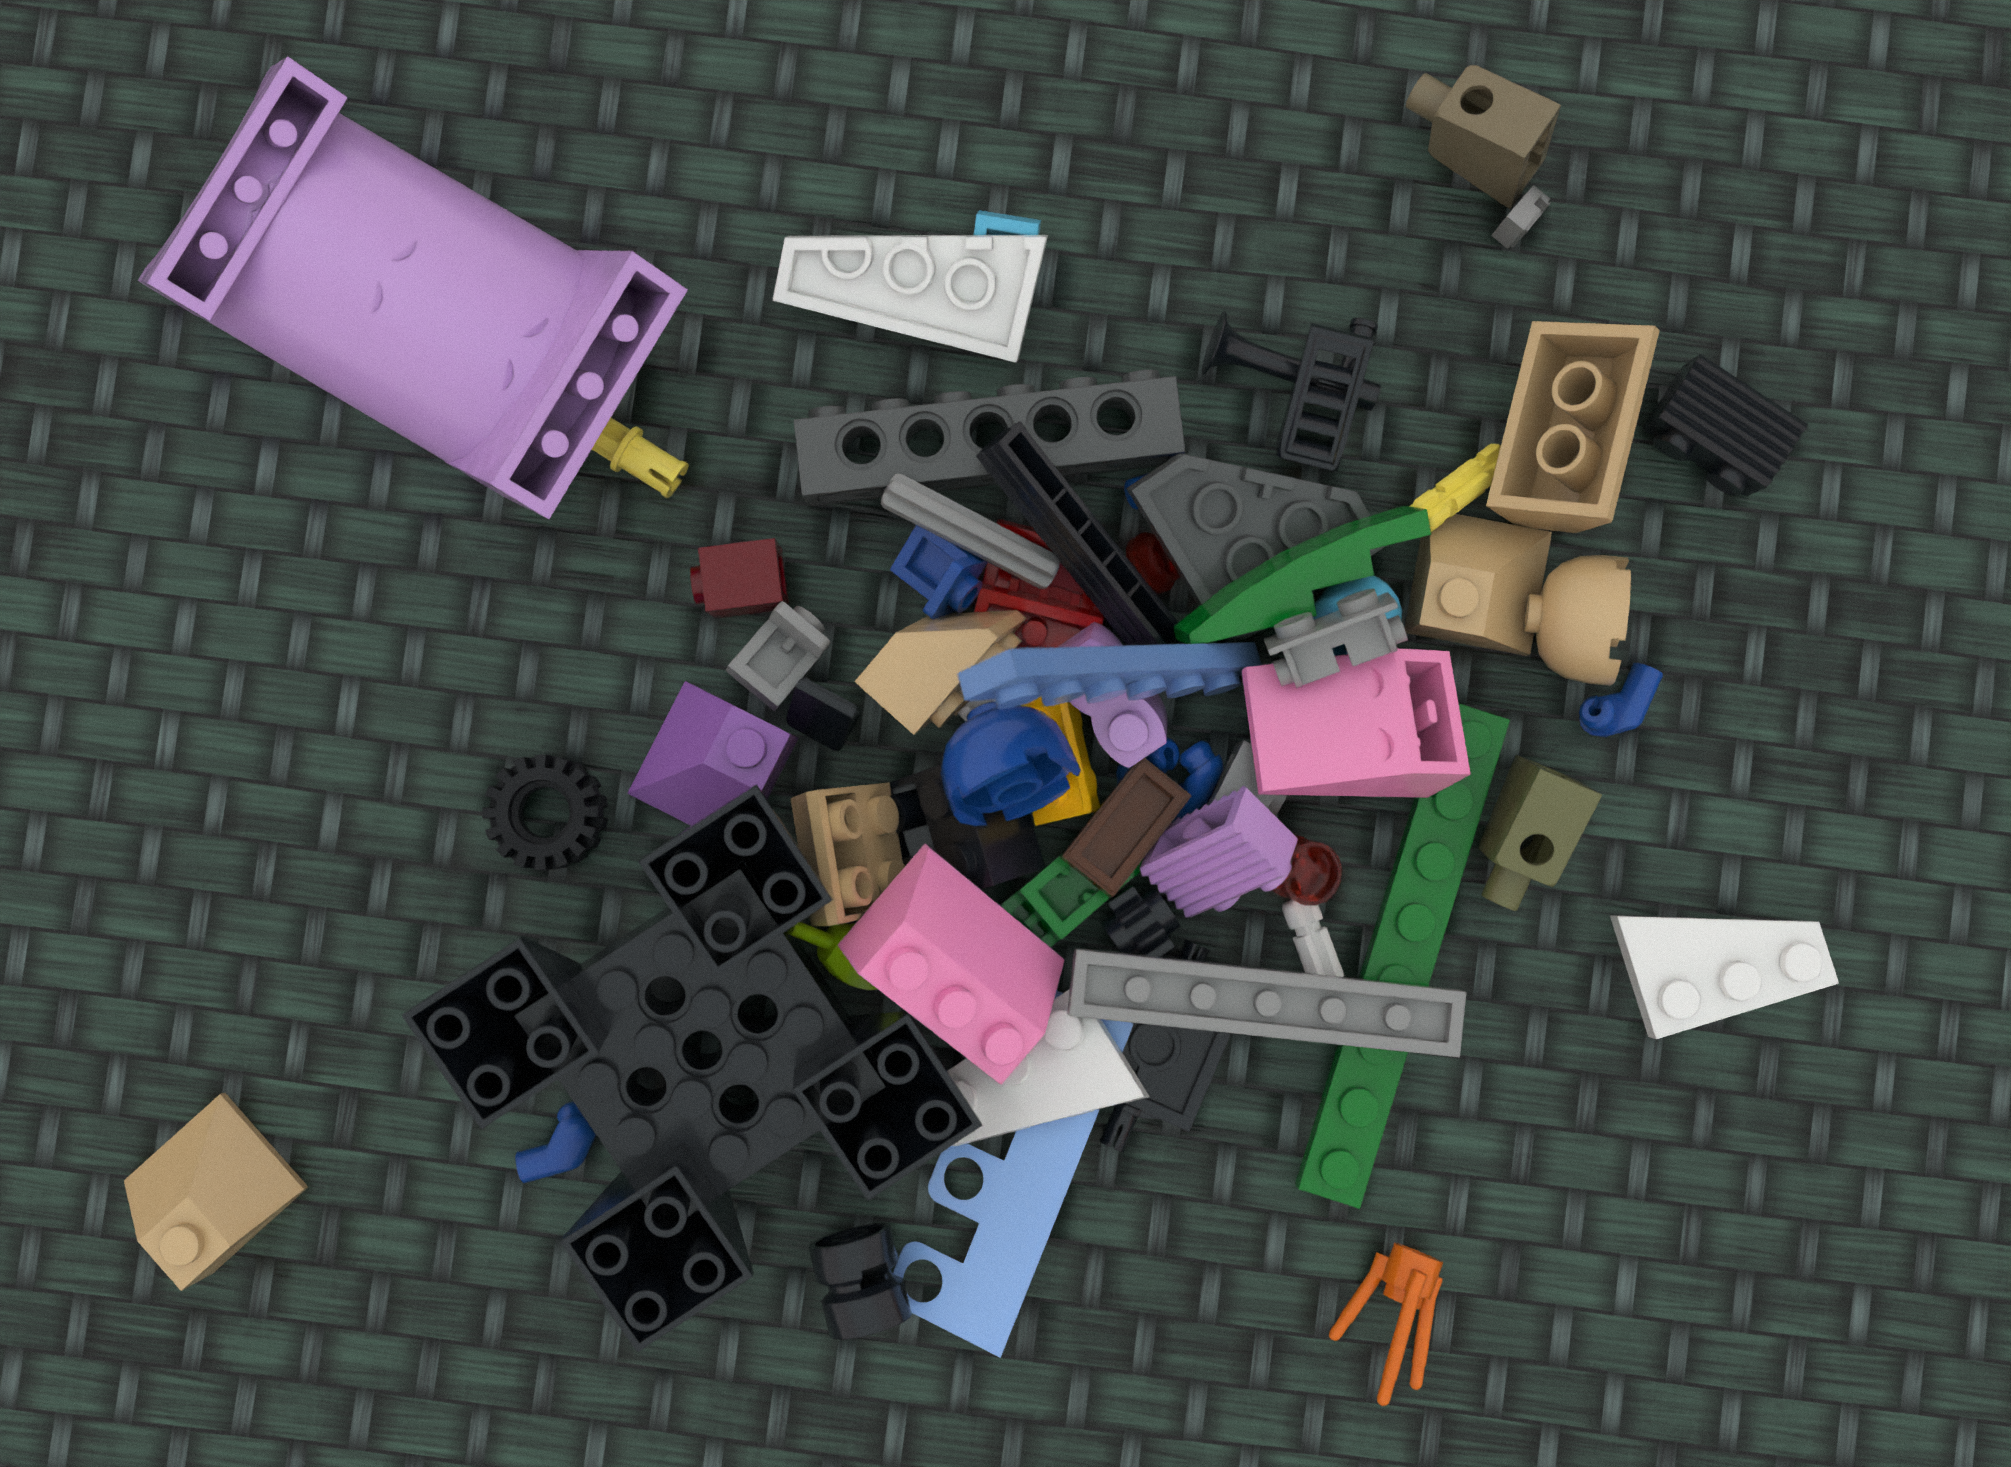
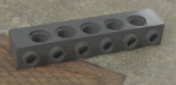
[794,370,1185,506]

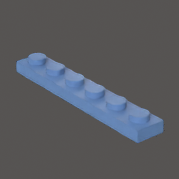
[957,642,1262,709]

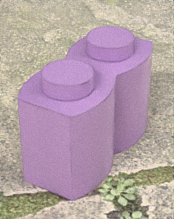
[1058,622,1168,768]

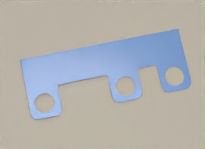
[892,991,1134,1358]

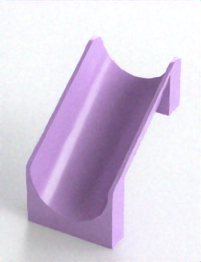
[138,56,688,519]

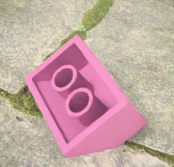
[838,844,1065,1085]

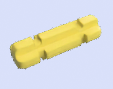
[1410,444,1501,532]

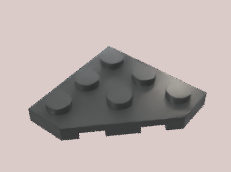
[1126,453,1386,643]

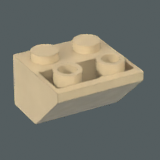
[855,610,1027,735]
[790,782,905,926]

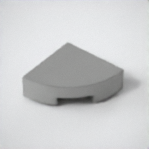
[1491,185,1551,249]

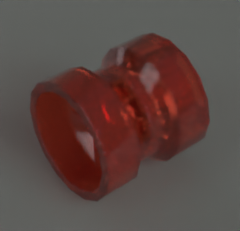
[1271,834,1342,906]

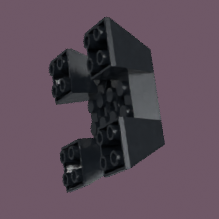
[401,784,982,1353]

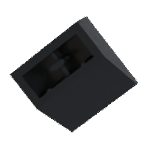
[890,764,1046,889]

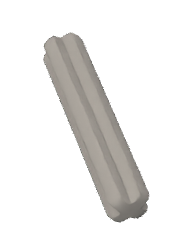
[881,474,1060,589]

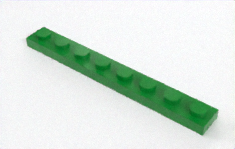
[1295,703,1510,1209]

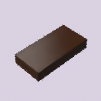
[1059,758,1192,898]

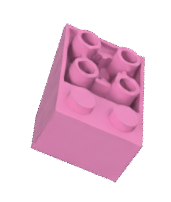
[1241,648,1471,798]

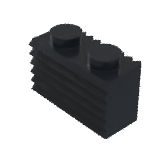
[1642,354,1808,496]

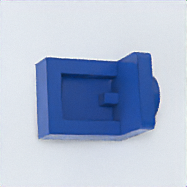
[890,525,988,619]

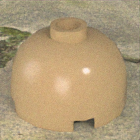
[1524,555,1631,686]

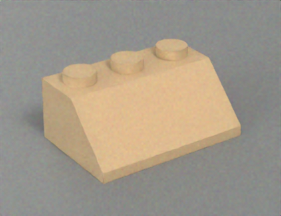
[1486,321,1660,533]

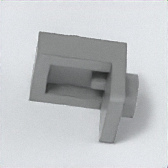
[725,601,831,712]

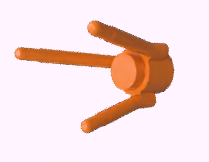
[1329,1242,1443,1406]

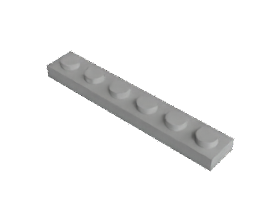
[1067,948,1466,1057]

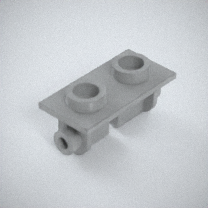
[1264,589,1408,688]

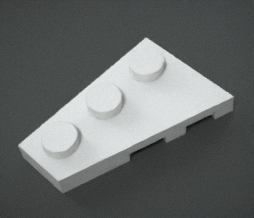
[1610,915,1839,1039]
[948,989,1150,1146]

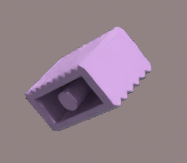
[1140,786,1298,918]

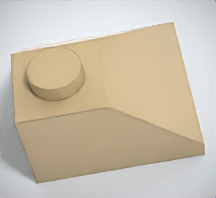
[1404,514,1552,656]
[124,1093,308,1291]

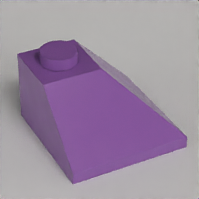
[627,681,798,826]

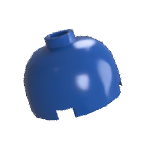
[941,701,1081,826]

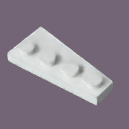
[772,235,1048,362]

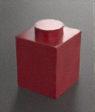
[690,538,789,619]

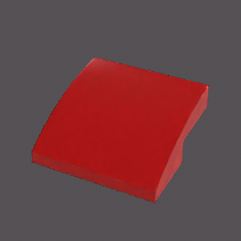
[974,519,1104,648]

